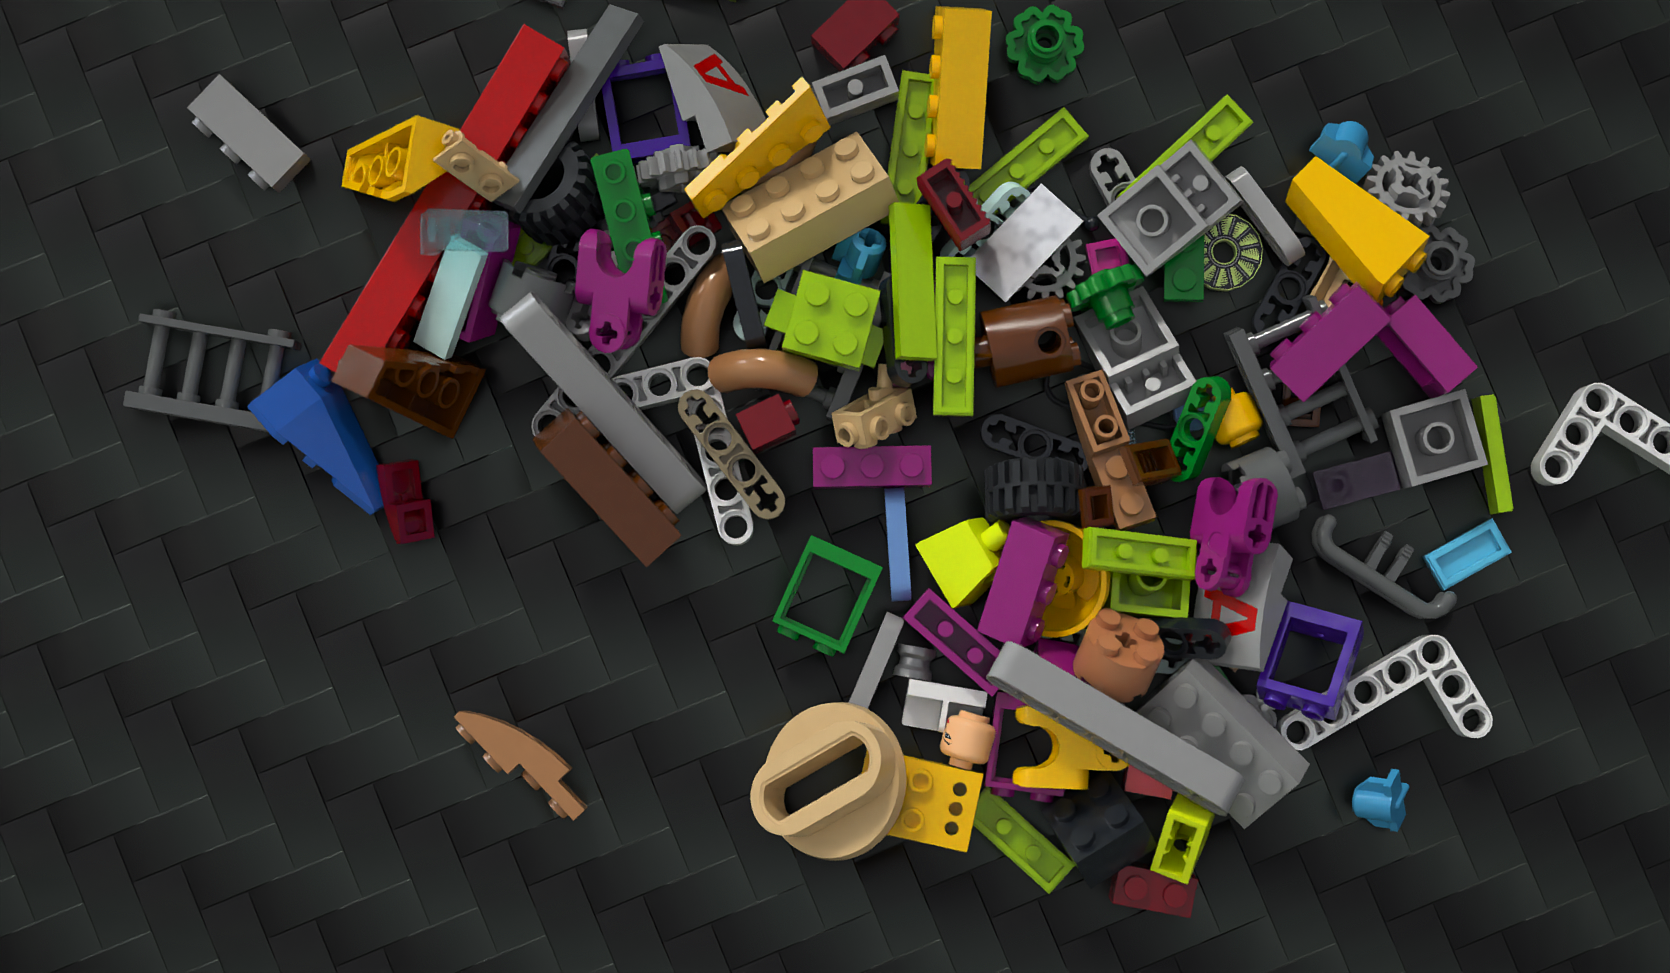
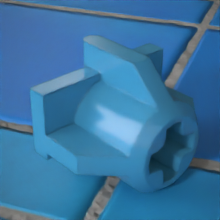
[1309,121,1374,184]
[832,228,886,285]
[1352,769,1410,832]

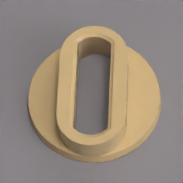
[750,702,906,861]

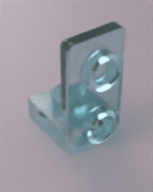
[420,208,508,255]

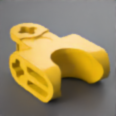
[1012,705,1130,790]

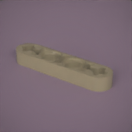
[678,389,786,520]

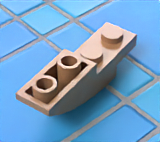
[1065,369,1156,531]
[454,710,588,821]

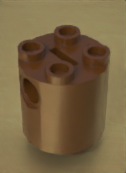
[974,295,1081,388]

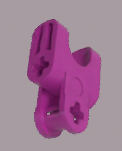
[575,228,667,353]
[1190,477,1278,598]

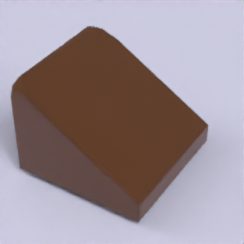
[1078,485,1115,529]

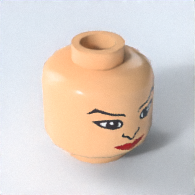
[940,710,996,770]

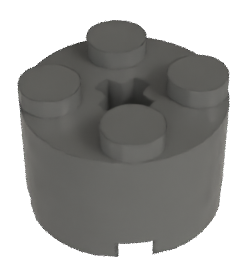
[488,259,576,326]
[1221,447,1307,529]

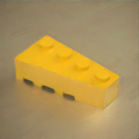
[924,6,992,169]

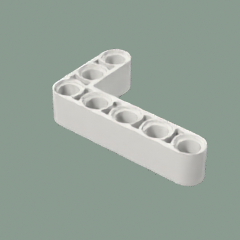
[613,357,754,546]
[1531,383,1670,486]
[1275,635,1493,750]

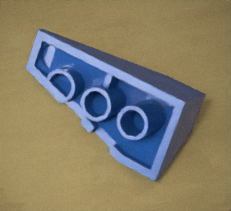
[247,358,384,515]

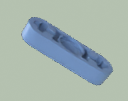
[884,487,911,602]

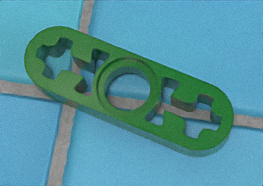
[1170,376,1231,482]

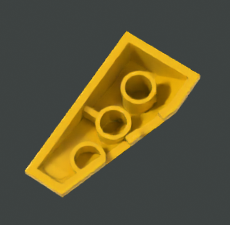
[341,115,460,202]

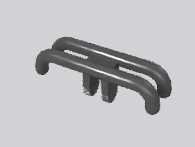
[1311,515,1457,619]

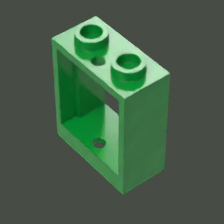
[772,535,883,658]

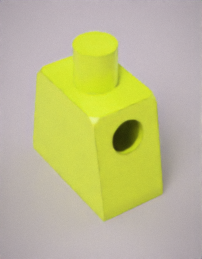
[915,517,1010,609]
[1150,793,1215,884]

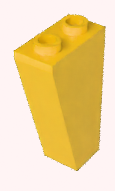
[1285,156,1430,303]

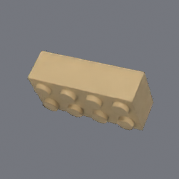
[722,131,899,283]

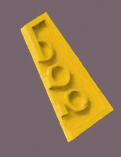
[684,77,831,219]

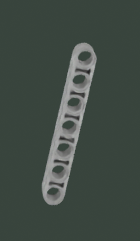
[531,225,718,436]
[500,291,708,514]
[987,641,1245,816]

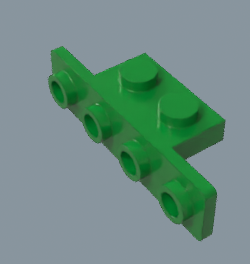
[591,149,668,304]

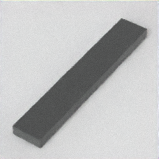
[492,4,644,214]

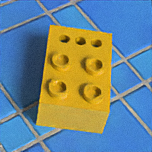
[862,749,984,852]

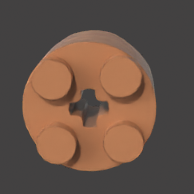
[1073,608,1164,703]

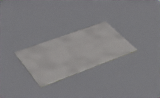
[971,183,1083,302]

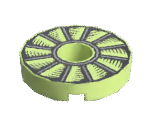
[1204,214,1263,292]

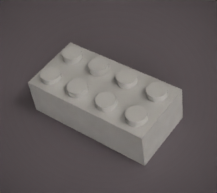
[1136,659,1310,829]

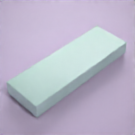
[413,236,488,360]

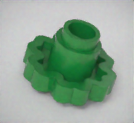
[1005,5,1084,85]
[1066,264,1144,330]

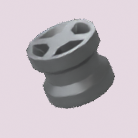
[893,644,937,681]

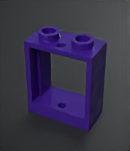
[602,53,691,165]
[1256,601,1364,721]

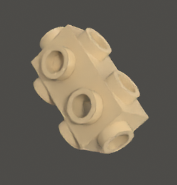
[831,364,917,449]

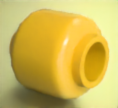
[1212,388,1264,449]

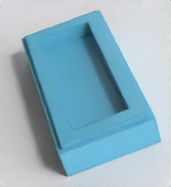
[1422,518,1512,591]

